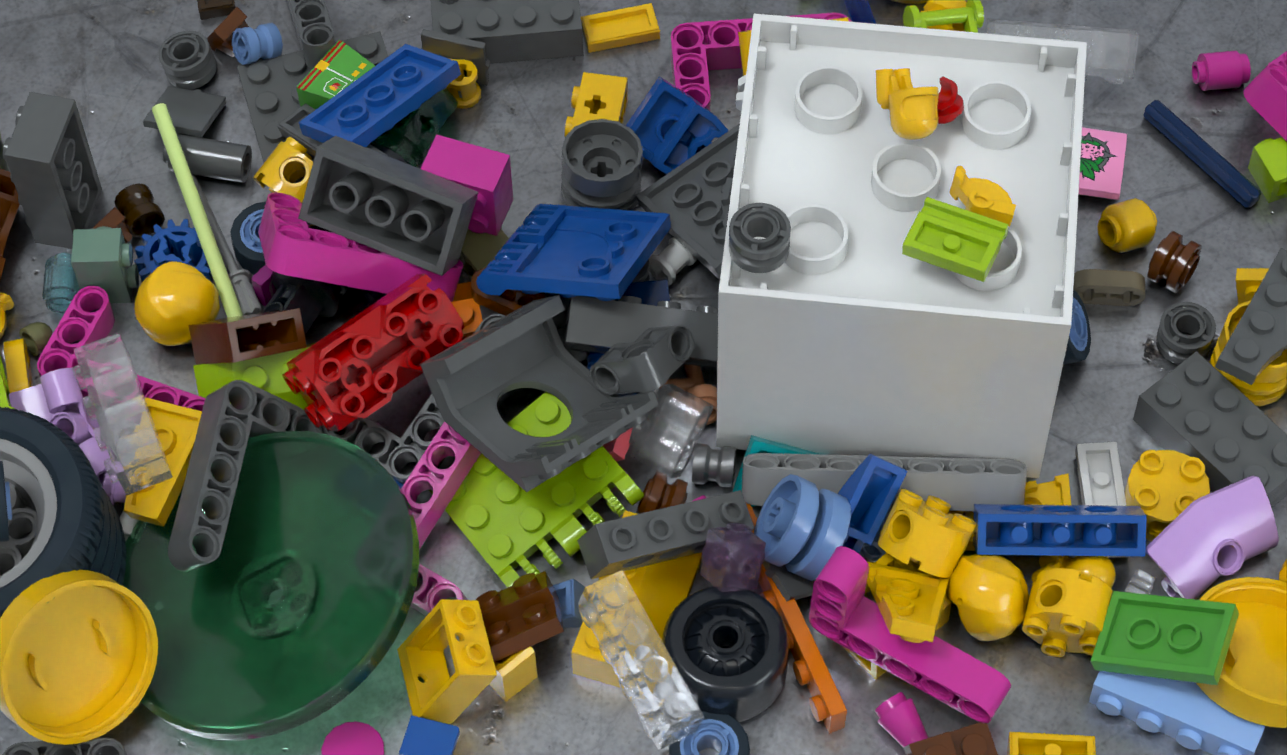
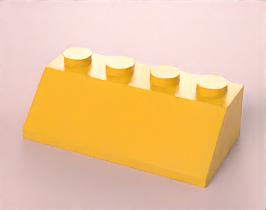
[571,510,703,697]

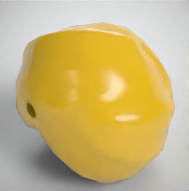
[134,261,220,346]
[946,554,1029,641]

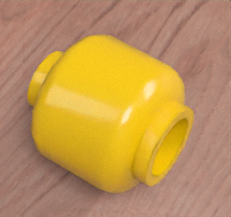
[1097,198,1157,253]

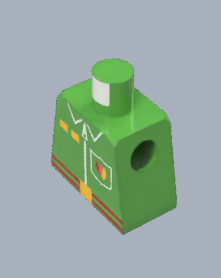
[296,40,375,110]

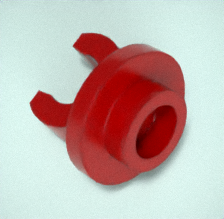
[937,76,964,124]

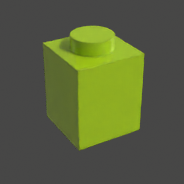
[1248,137,1287,203]

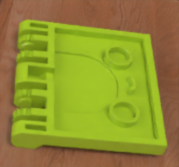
[429,392,644,588]

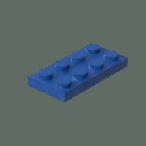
[299,44,461,147]

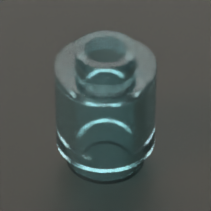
[42,253,80,313]

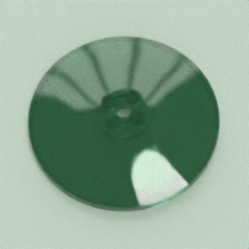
[123,431,419,741]

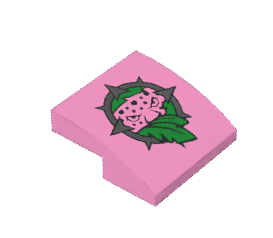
[1078,127,1127,200]

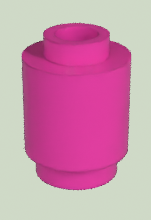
[1192,50,1251,91]

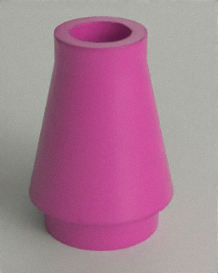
[875,692,929,748]

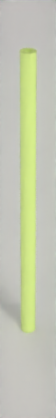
[151,103,243,318]

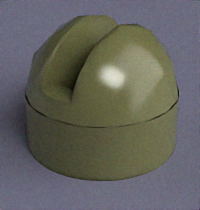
[19,322,52,356]

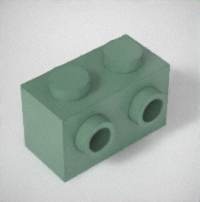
[71,226,139,304]

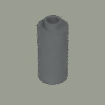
[163,134,252,183]

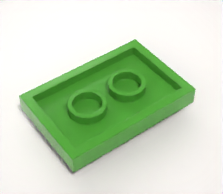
[1091,591,1239,685]

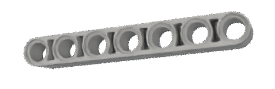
[742,453,1027,511]

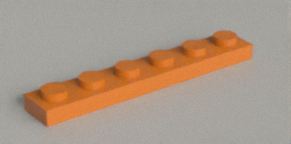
[735,502,847,734]

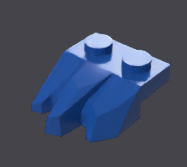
[626,76,729,174]

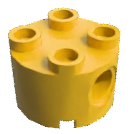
[253,136,313,203]
[1124,450,1210,542]
[877,489,977,578]
[1022,568,1113,657]

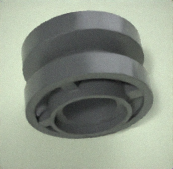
[158,31,217,90]
[729,203,791,273]
[1156,302,1216,365]

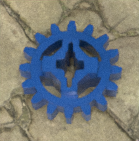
[134,219,213,282]

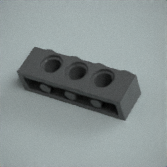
[577,490,755,579]

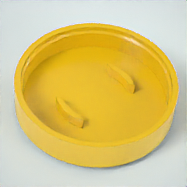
[0,570,158,745]
[1196,577,1287,728]

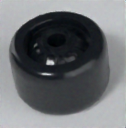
[662,585,789,722]

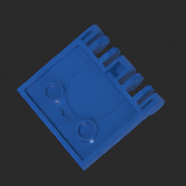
[476,204,671,301]

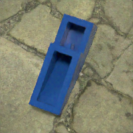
[838,453,908,553]

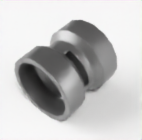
[692,443,736,487]

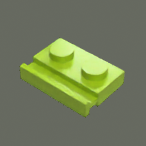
[902,197,1008,282]

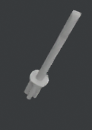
[192,175,263,316]

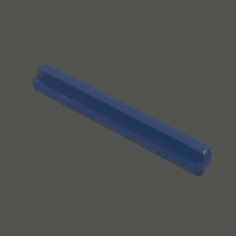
[1143,100,1261,208]

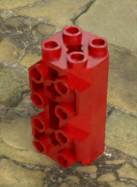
[283,274,467,432]

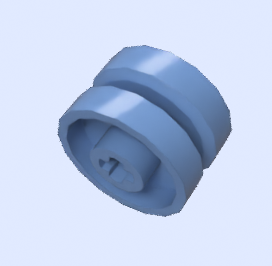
[753,474,851,581]

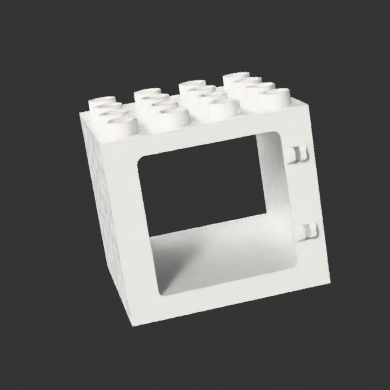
[716,13,1087,478]

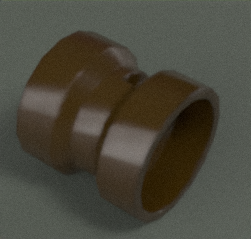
[114,183,165,237]

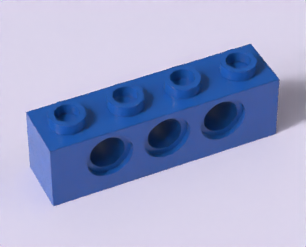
[973,504,1147,557]

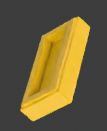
[581,3,660,53]

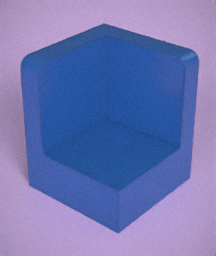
[399,715,460,755]

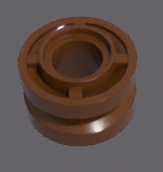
[1147,231,1202,293]
[636,470,688,514]

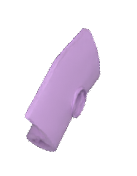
[9,368,122,487]
[1146,476,1279,600]

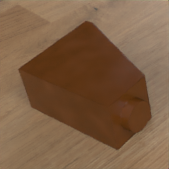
[189,308,307,364]

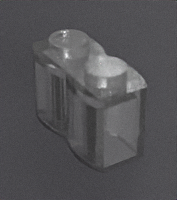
[630,384,714,478]

